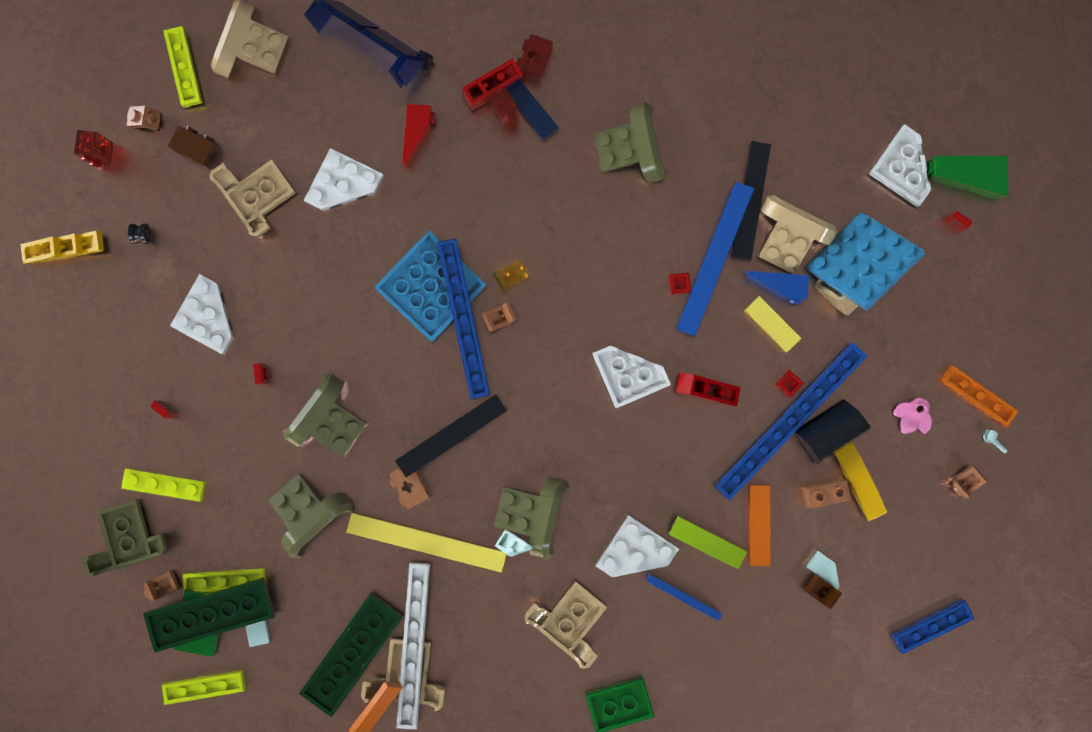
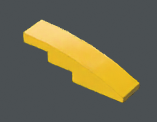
[21,231,104,264]
[834,442,887,521]

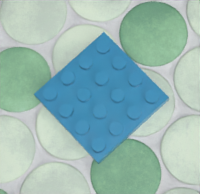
[806,212,925,311]
[374,231,487,343]

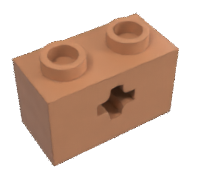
[389,468,431,510]
[801,479,851,509]

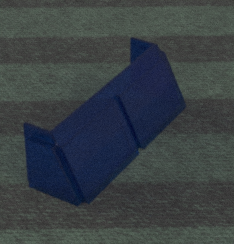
[304,0,425,88]

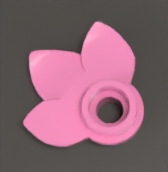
[893,398,932,434]

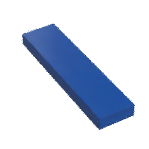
[646,572,722,621]
[892,600,975,654]

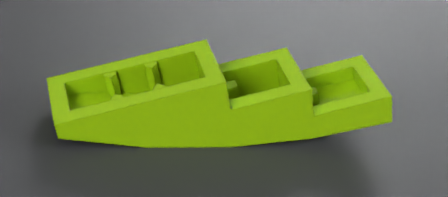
[669,516,747,570]

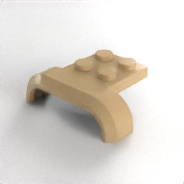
[210,0,288,78]
[210,160,296,237]
[758,194,838,274]
[525,581,607,669]
[361,637,445,711]

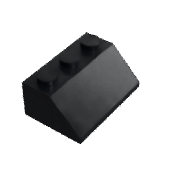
[795,399,871,465]

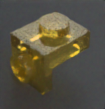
[493,259,528,291]

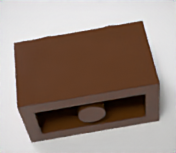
[168,125,220,168]

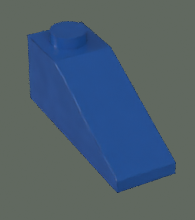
[745,271,809,304]

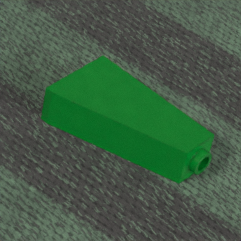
[926,156,1008,199]

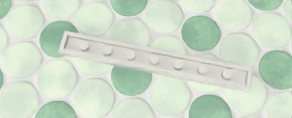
[396,562,430,730]

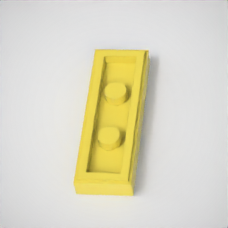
[744,296,801,353]

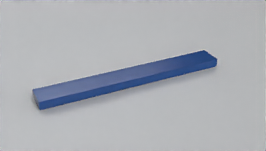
[677,182,754,337]
[436,238,490,399]

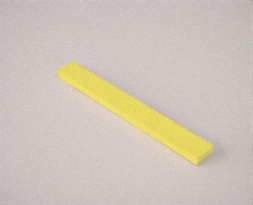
[346,512,506,573]

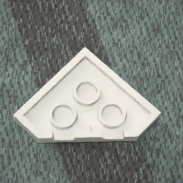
[869,124,931,208]
[304,148,384,211]
[170,274,234,355]
[592,346,671,409]
[595,515,679,577]

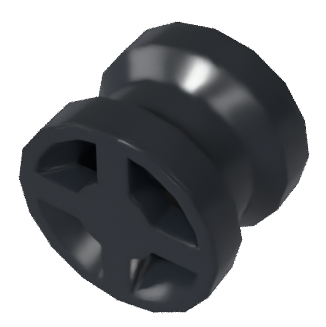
[410,49,433,73]
[127,224,151,244]

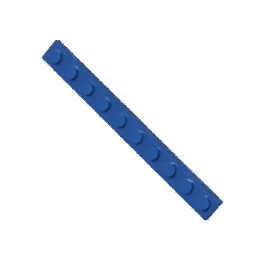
[715,342,867,500]

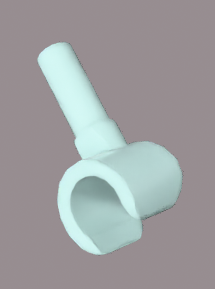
[983,429,1008,454]

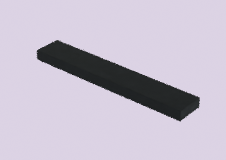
[731,141,771,261]
[395,394,507,478]

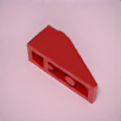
[462,58,523,111]
[402,104,436,168]
[676,373,741,407]

